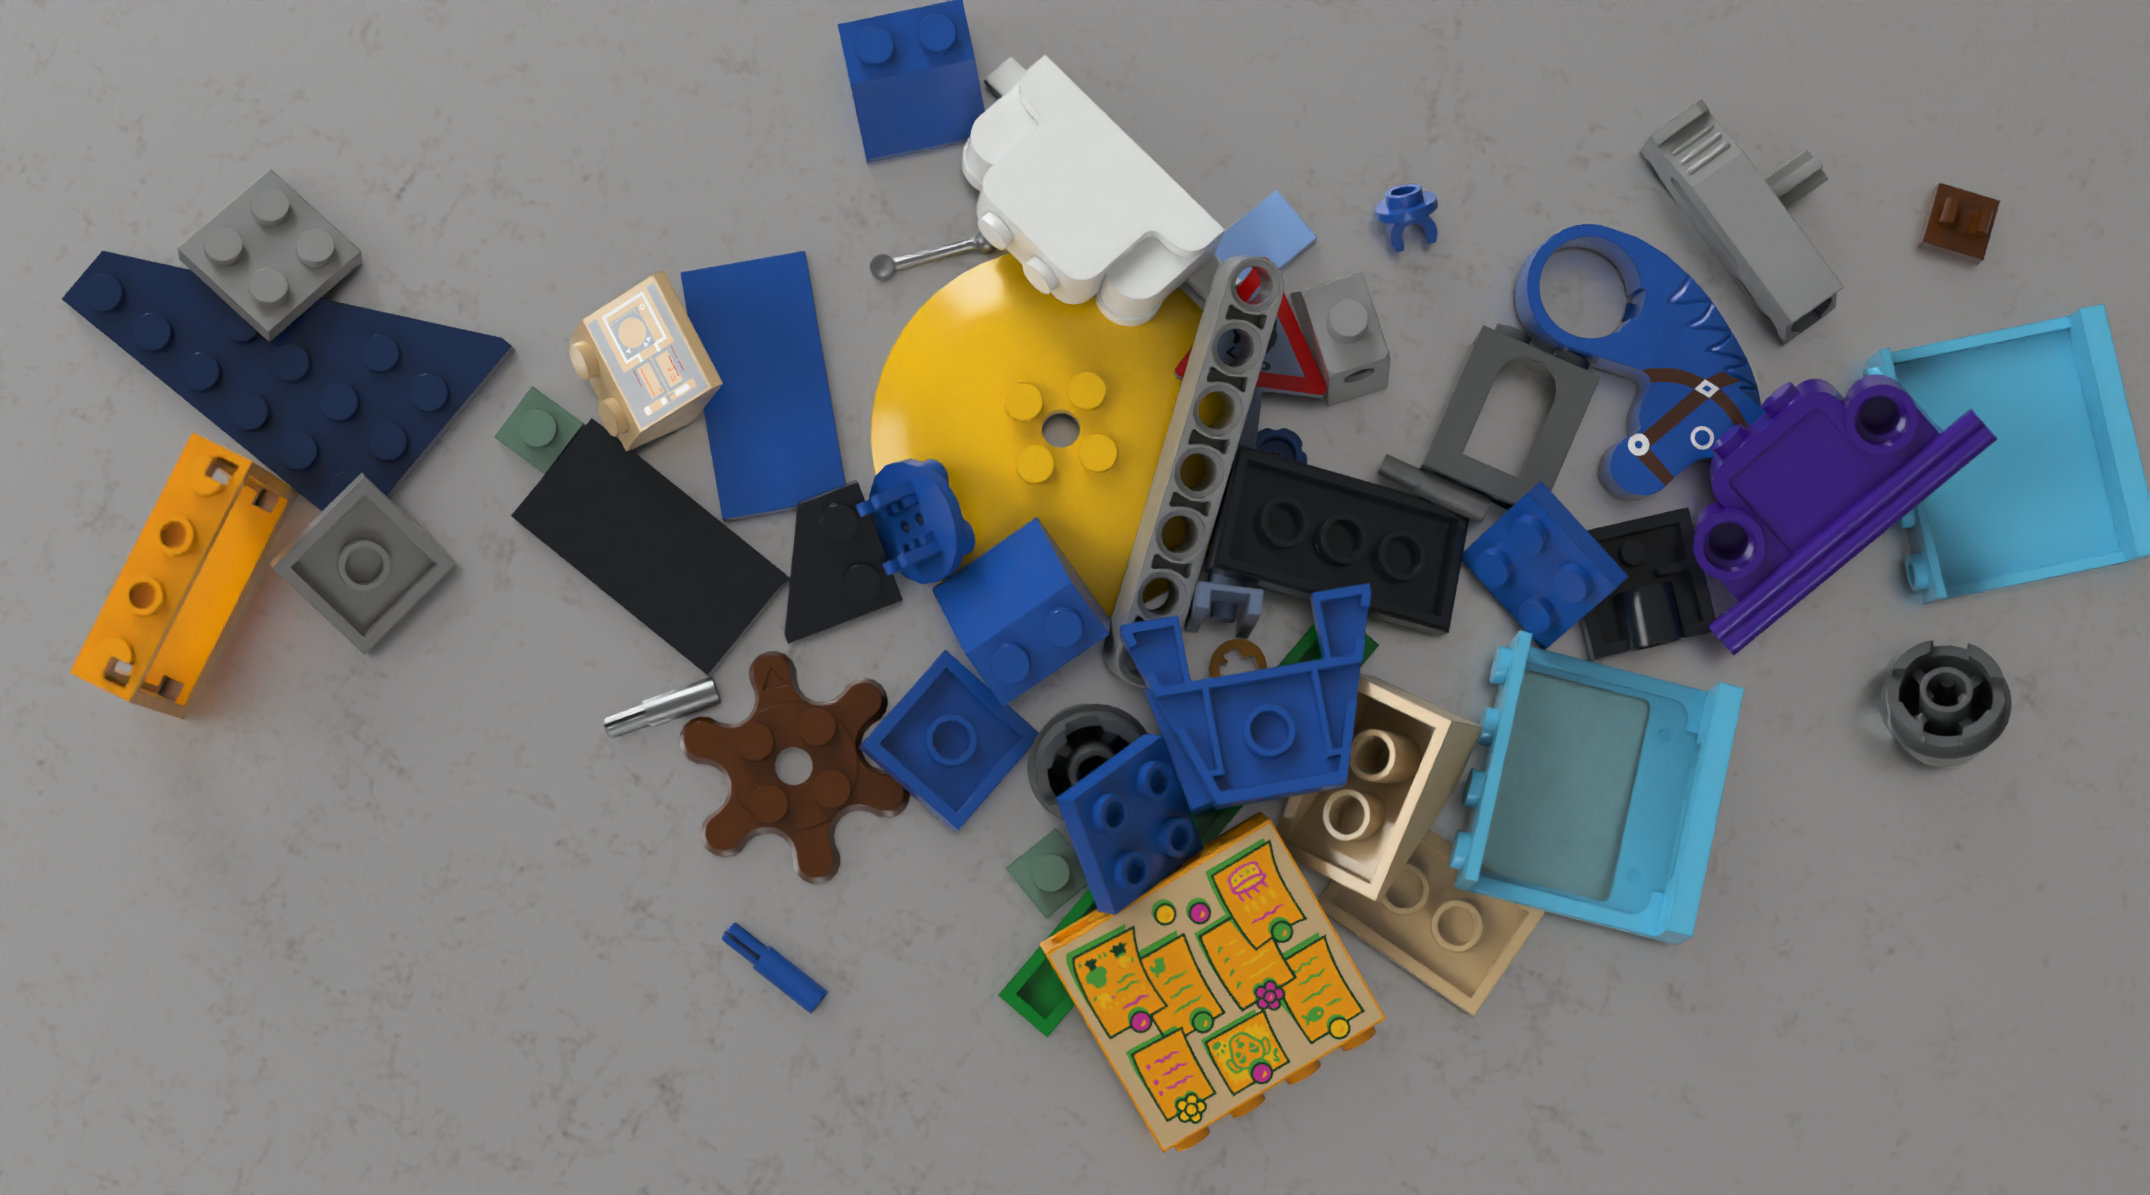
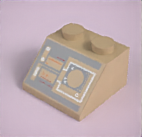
[569,270,723,452]

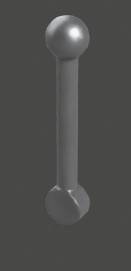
[870,231,996,281]

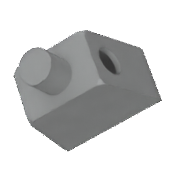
[1290,272,1390,407]

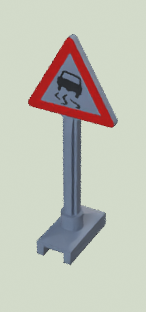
[1174,257,1327,639]

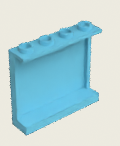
[1863,304,2150,605]

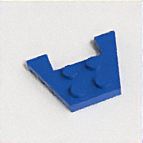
[1119,583,1371,809]

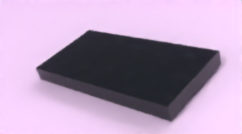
[511,418,790,677]
[1205,444,1469,636]

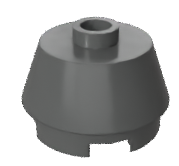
[1880,640,2012,767]
[1027,703,1148,821]

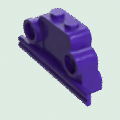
[1693,375,1997,655]

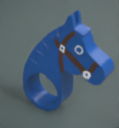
[1515,224,1765,501]

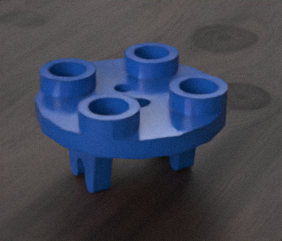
[856,458,975,584]

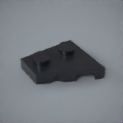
[784,479,903,644]

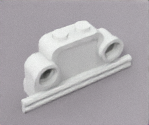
[961,55,1241,326]

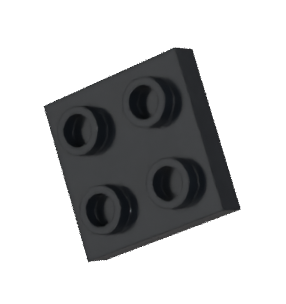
[1581,507,1716,661]

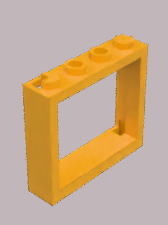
[69,432,299,720]

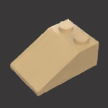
[1276,673,1482,902]

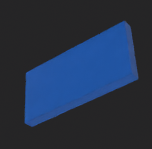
[680,251,846,522]

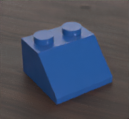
[838,0,985,163]
[932,517,1110,707]

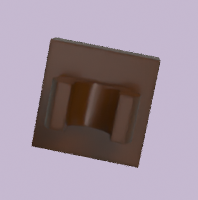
[1917,183,2000,265]

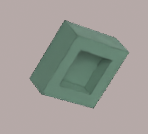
[494,386,585,474]
[1006,828,1088,918]

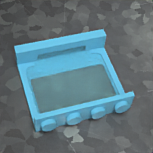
[1448,630,1744,945]

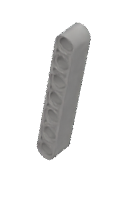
[1103,255,1284,688]

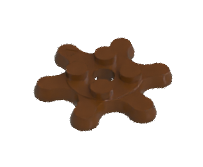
[679,651,910,884]

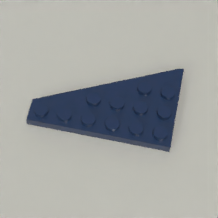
[62,251,515,511]

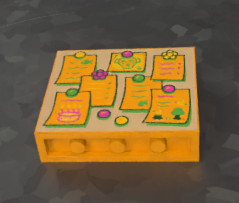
[1039,811,1386,1153]

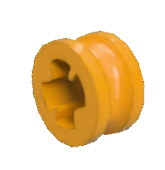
[1208,638,1267,678]

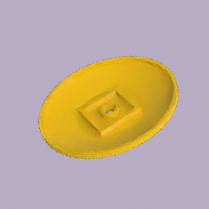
[871,254,1224,618]

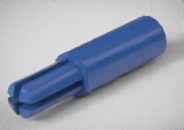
[722,922,829,1014]

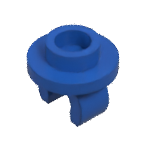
[1374,184,1438,252]

